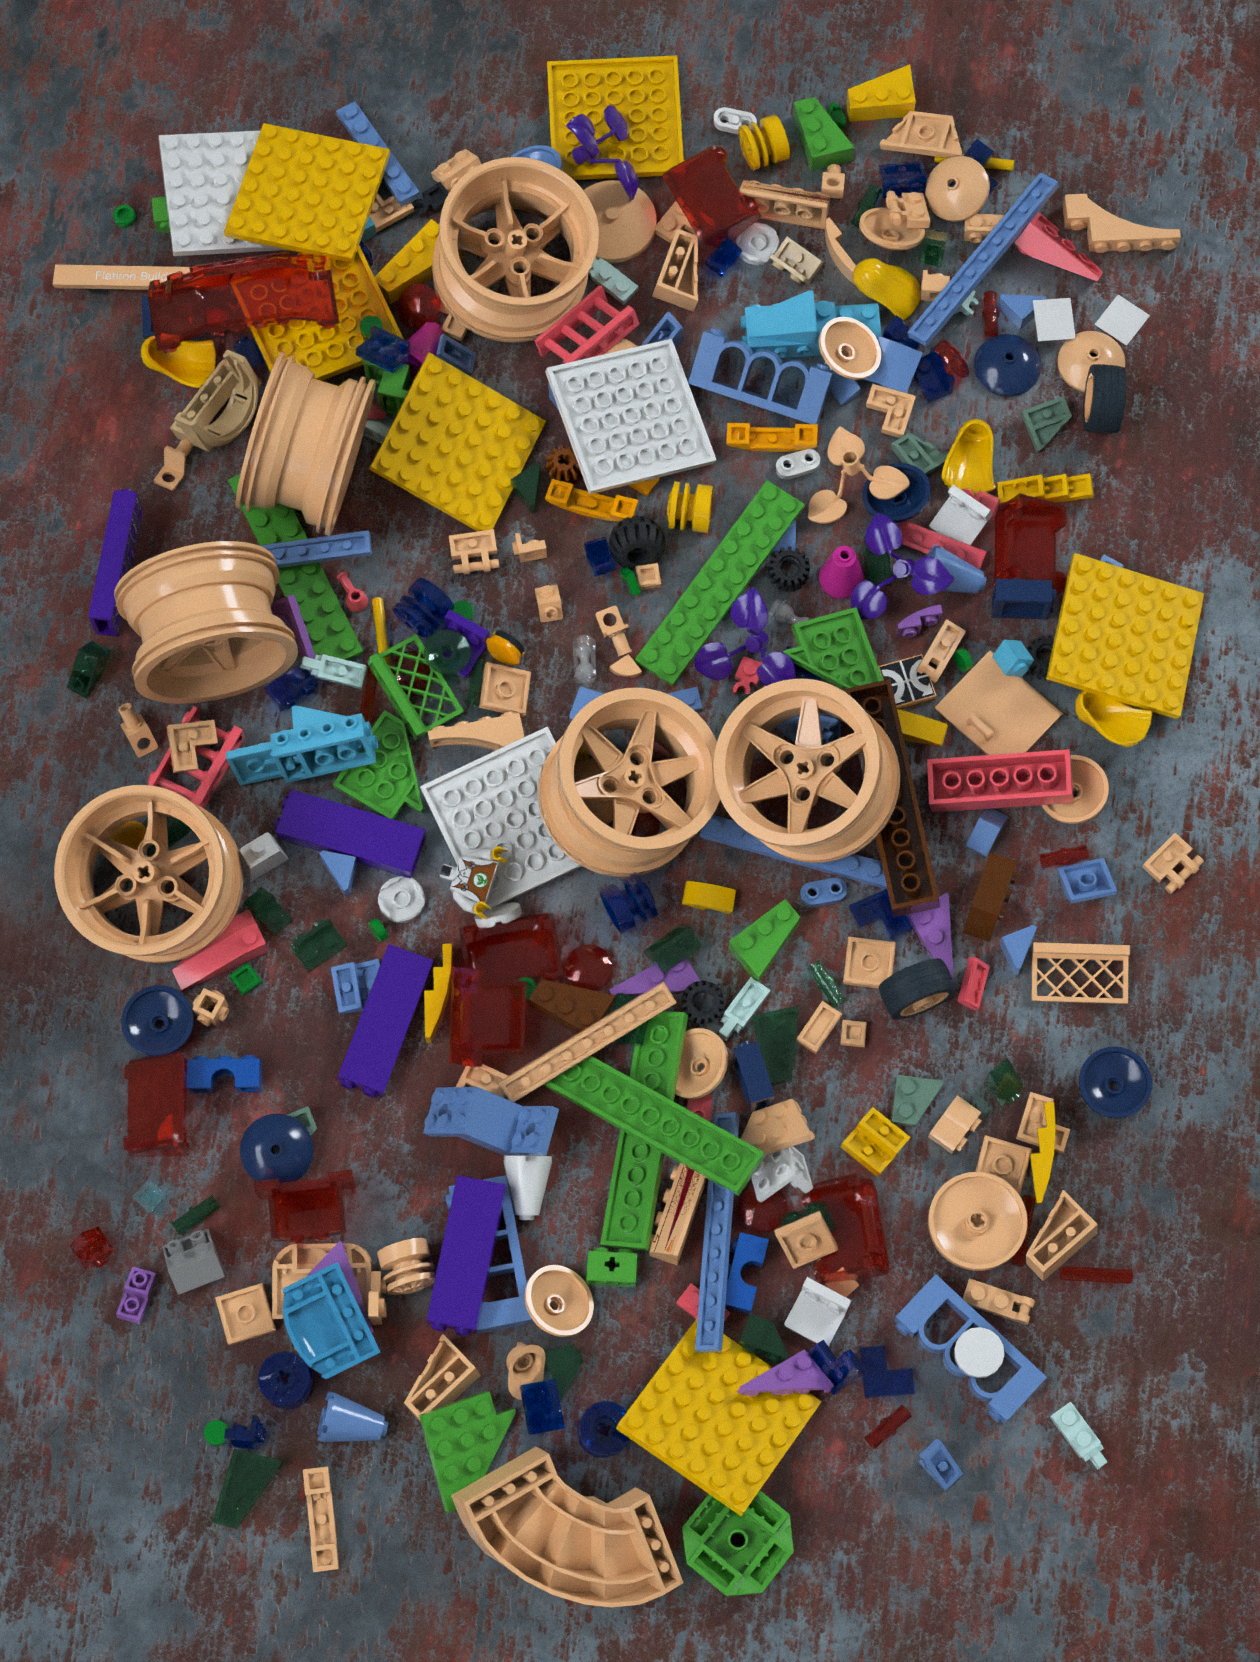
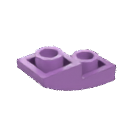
[896,605,943,638]
[116,1267,156,1324]

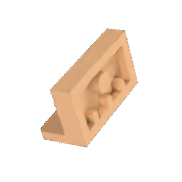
[964,214,1004,243]

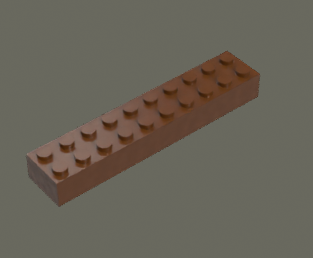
[844,679,941,917]

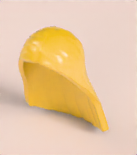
[853,258,921,323]
[141,335,216,388]
[942,419,995,495]
[1075,691,1152,747]

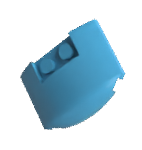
[282,1262,380,1379]

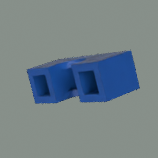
[186,1055,262,1094]
[725,1232,769,1315]

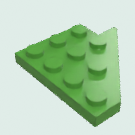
[783,607,883,691]
[333,710,424,820]
[419,1391,516,1513]

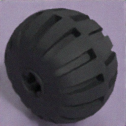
[609,516,666,570]

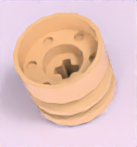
[377,1238,436,1295]

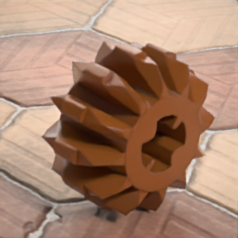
[545,444,582,483]

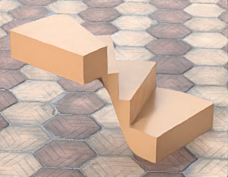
[451,1447,684,1607]

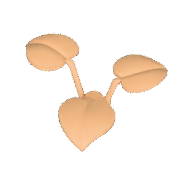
[808,426,910,524]

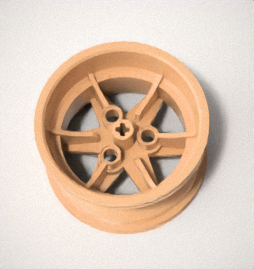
[432,157,599,343]
[235,352,376,536]
[114,541,298,704]
[713,679,900,863]
[538,688,720,877]
[54,785,243,963]

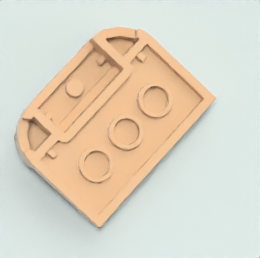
[272,1243,373,1319]

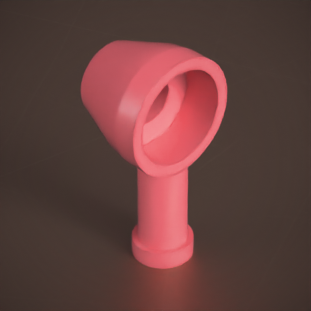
[336,571,368,613]

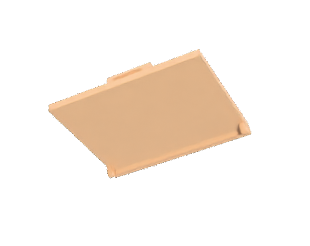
[935,650,1063,755]

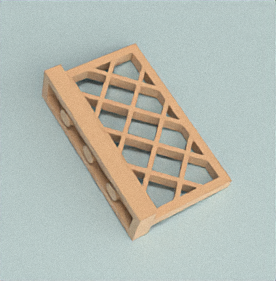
[1031,942,1130,1004]

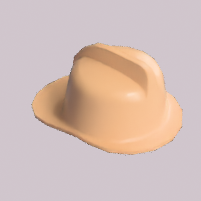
[506,1342,546,1400]

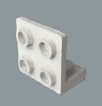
[929,485,993,545]
[751,1146,813,1202]
[784,1277,852,1348]

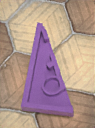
[271,594,315,673]
[907,893,954,981]
[609,950,700,997]
[307,1241,373,1333]
[737,1349,834,1396]

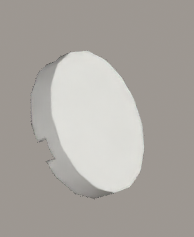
[736,222,780,266]
[378,876,425,923]
[474,902,522,928]
[954,1327,1005,1378]

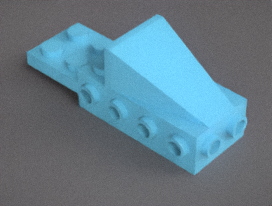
[740,290,882,359]
[226,706,379,786]

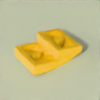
[840,1107,911,1177]

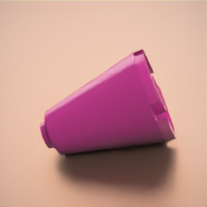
[391,322,444,383]
[819,546,865,599]

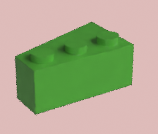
[793,97,855,171]
[728,899,800,983]

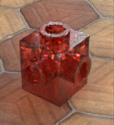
[70,1226,114,1270]

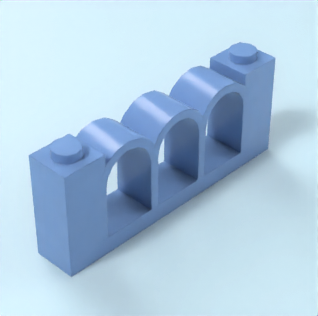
[688,328,835,424]
[445,1175,534,1335]
[894,1274,1047,1424]

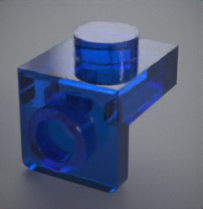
[705,237,743,277]
[584,537,616,577]

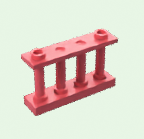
[534,285,639,364]
[148,706,245,809]

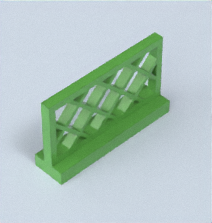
[368,634,464,742]

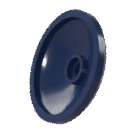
[974,334,1041,397]
[862,463,931,523]
[121,985,194,1057]
[1079,1047,1152,1119]
[240,1114,313,1187]

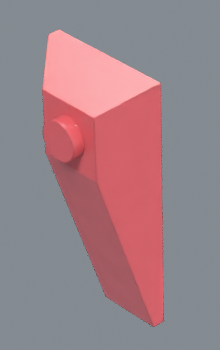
[1014,212,1103,281]
[172,910,269,992]

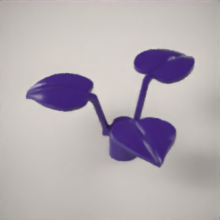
[566,105,638,201]
[851,513,954,620]
[694,587,797,686]

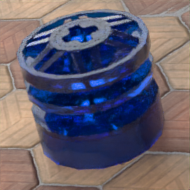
[392,577,455,639]
[599,872,658,934]
[257,1351,314,1411]
[576,1401,630,1458]

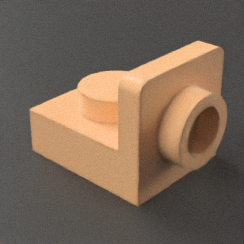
[512,533,547,563]

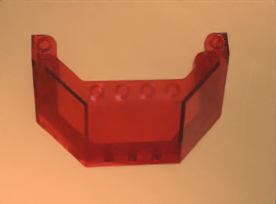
[147,252,340,353]

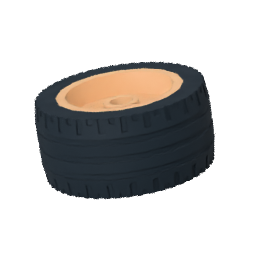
[1083,364,1127,434]
[879,958,956,1020]

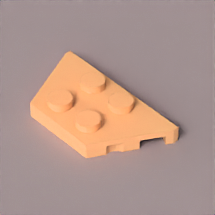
[880,111,963,158]
[741,1099,815,1155]

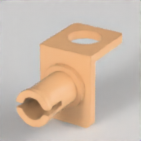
[821,164,845,199]
[154,440,193,491]
[595,606,632,657]
[118,703,158,758]

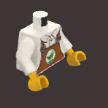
[440,846,508,919]

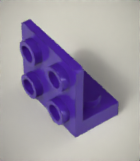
[428,609,490,678]

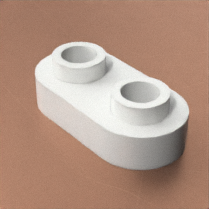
[714,107,757,134]
[776,449,820,480]

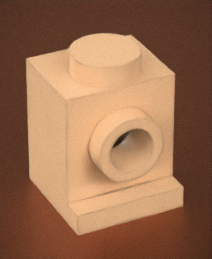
[920,270,950,301]

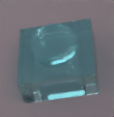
[132,1179,168,1215]

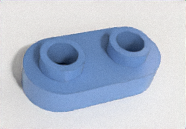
[800,878,847,907]

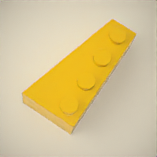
[375,219,466,304]

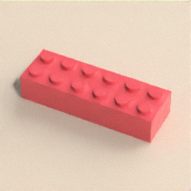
[927,749,1074,813]

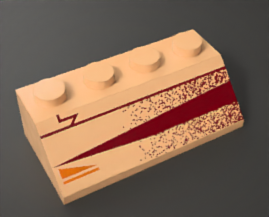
[738,180,830,229]
[649,1163,707,1265]

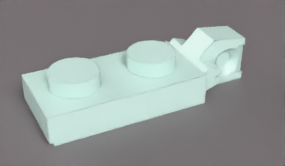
[588,258,639,305]
[300,654,367,689]
[718,977,771,1041]
[1050,1402,1107,1470]

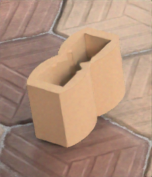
[928,1095,982,1154]

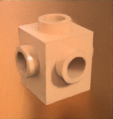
[192,988,229,1026]

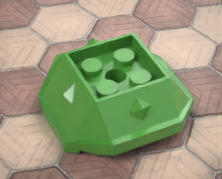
[682,1491,794,1597]

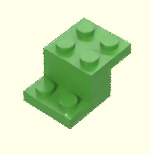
[363,355,412,416]

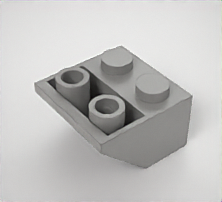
[162,1229,225,1295]

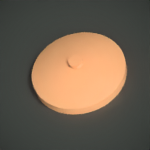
[583,180,657,263]
[928,1172,1027,1271]

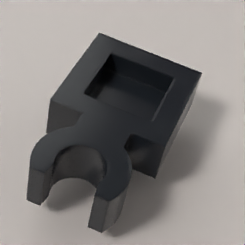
[412,182,449,218]

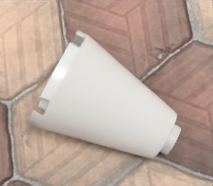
[503,1155,552,1220]

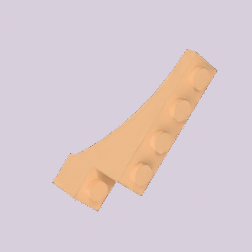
[1062,194,1181,253]
[428,712,524,751]

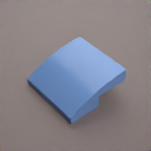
[864,336,923,393]
[331,959,381,1014]

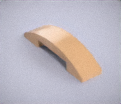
[825,217,856,286]
[303,1467,339,1572]

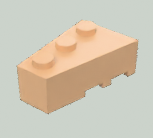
[652,228,698,312]
[1026,1190,1098,1281]
[404,1334,481,1422]

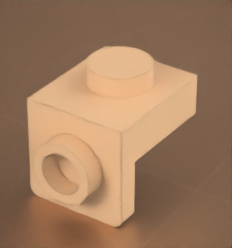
[535,585,563,622]

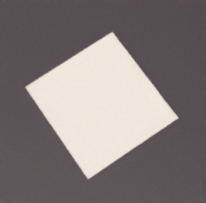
[1094,295,1150,345]
[1033,298,1076,341]

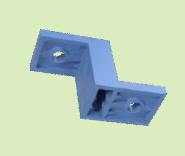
[423,1087,559,1156]

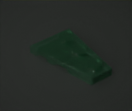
[752,1006,799,1085]
[212,1448,283,1530]

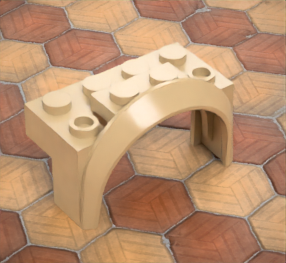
[170,350,262,452]

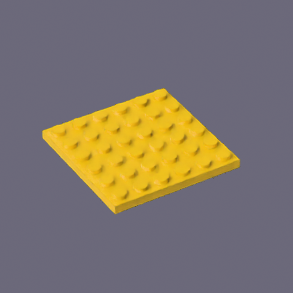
[547,55,684,180]
[224,123,390,263]
[230,246,406,381]
[369,352,546,532]
[1046,553,1204,720]
[616,1317,822,1517]

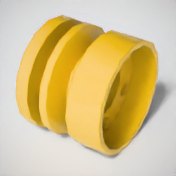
[738,114,790,171]
[667,481,713,533]

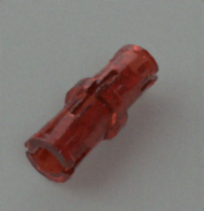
[982,291,1000,337]
[1039,845,1089,869]
[864,1404,912,1450]

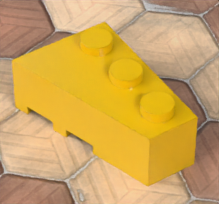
[846,64,916,122]

